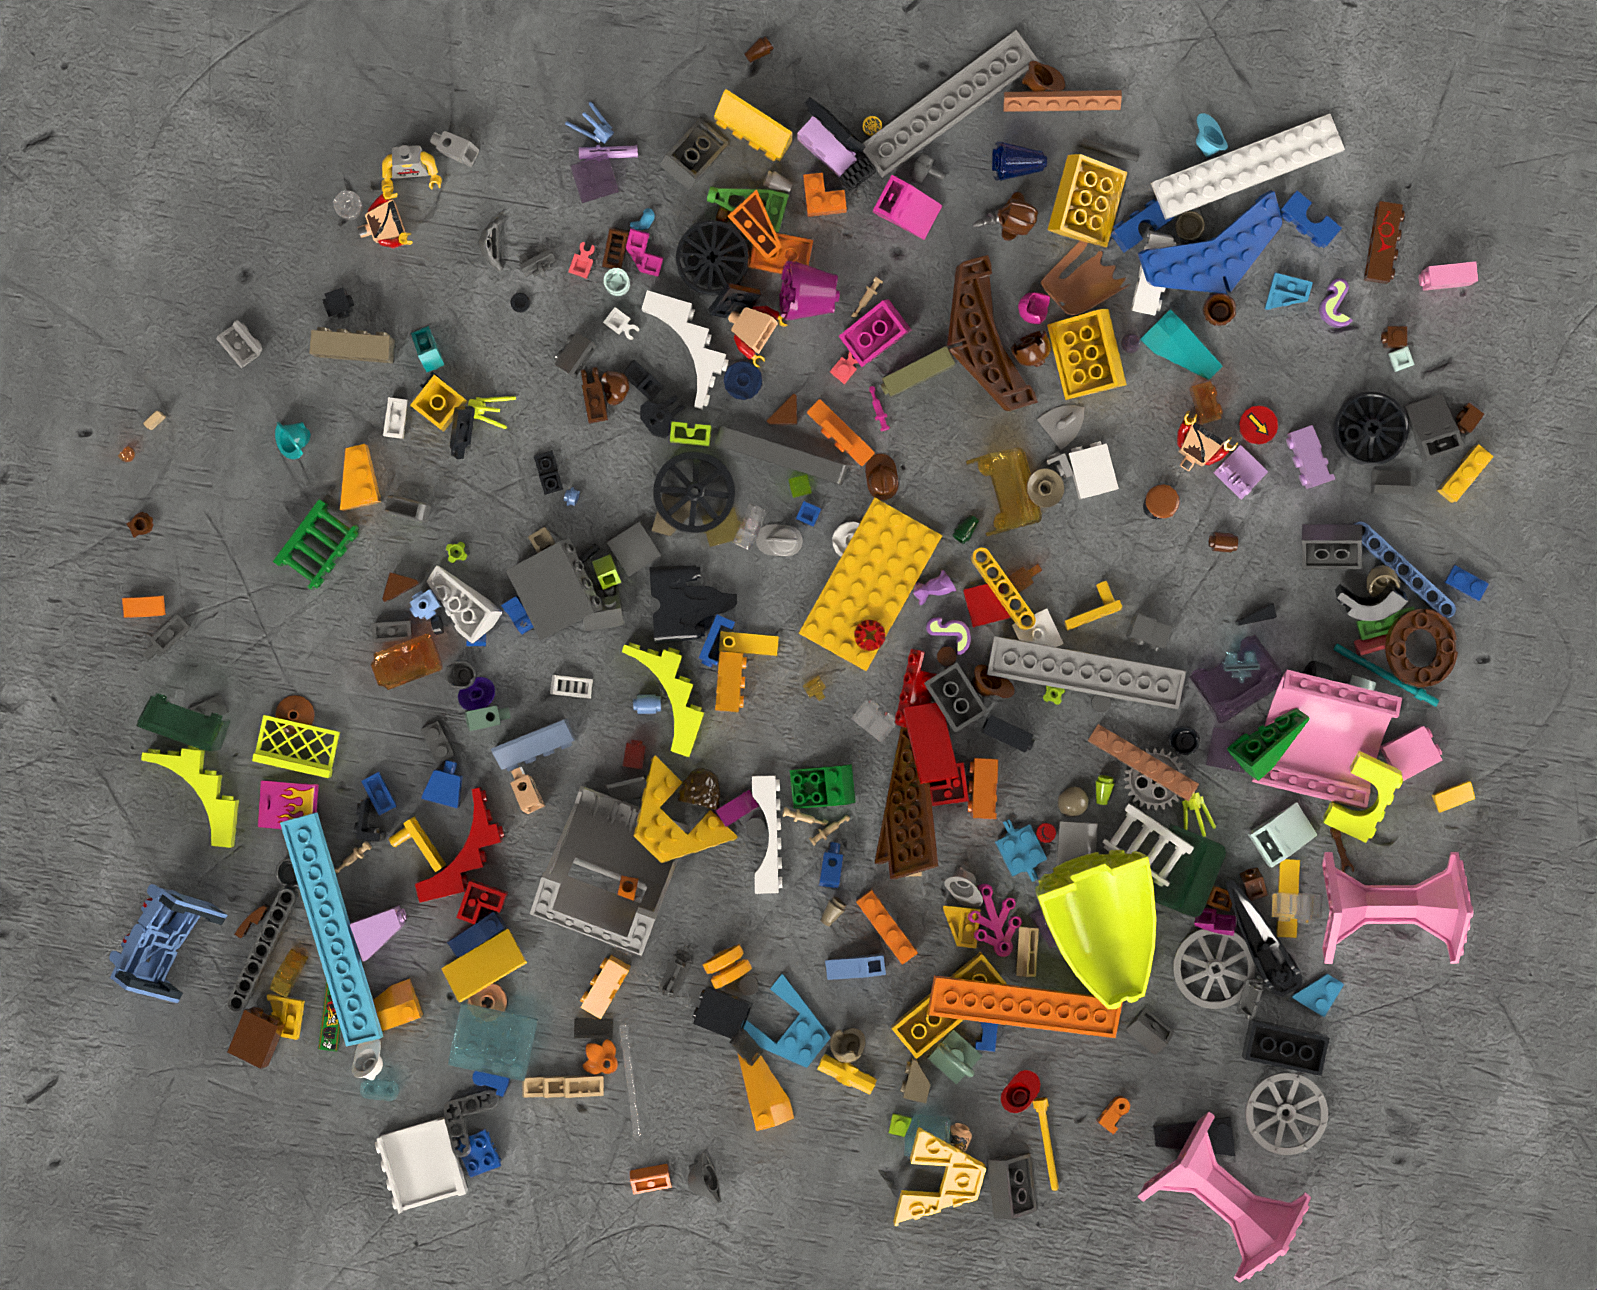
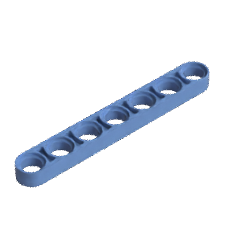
[1353,522,1456,618]

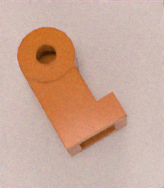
[618,875,639,901]
[1096,1096,1130,1135]

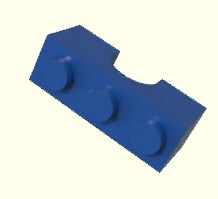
[1280,191,1342,248]
[1111,199,1174,253]

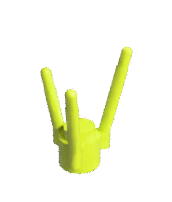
[468,396,516,429]
[1182,792,1216,837]

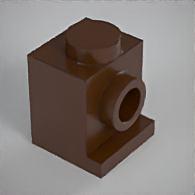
[1455,403,1485,434]

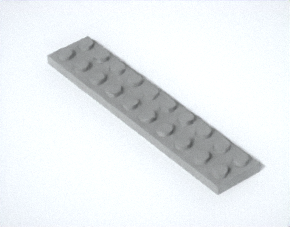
[862,30,1039,178]
[987,636,1186,709]

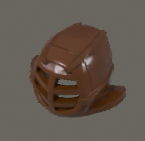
[997,192,1038,241]

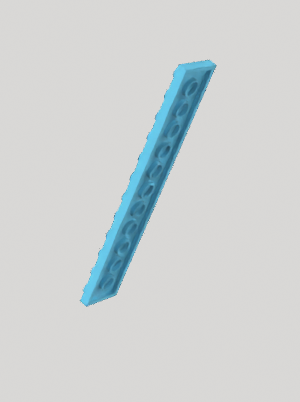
[280,812,384,1047]

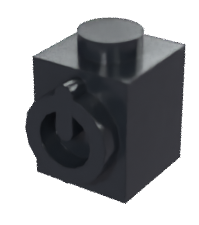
[322,287,354,319]

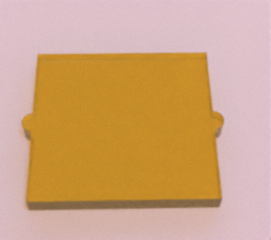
[701,507,742,547]

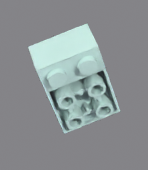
[1247,802,1317,868]

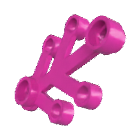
[968,884,1022,957]

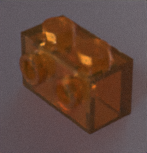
[1189,381,1223,425]

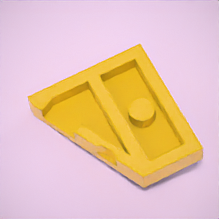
[943,905,981,948]
[267,994,305,1040]

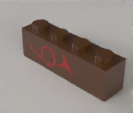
[1363,201,1405,284]

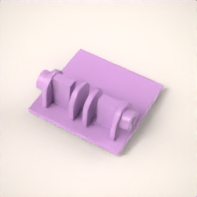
[1213,445,1268,500]

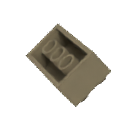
[309,327,395,363]

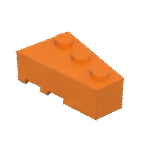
[728,189,782,260]
[967,757,998,819]

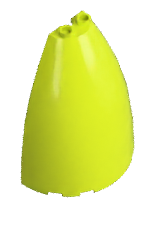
[1035,850,1156,1009]

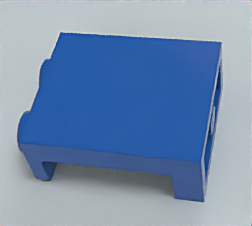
[699,615,736,668]

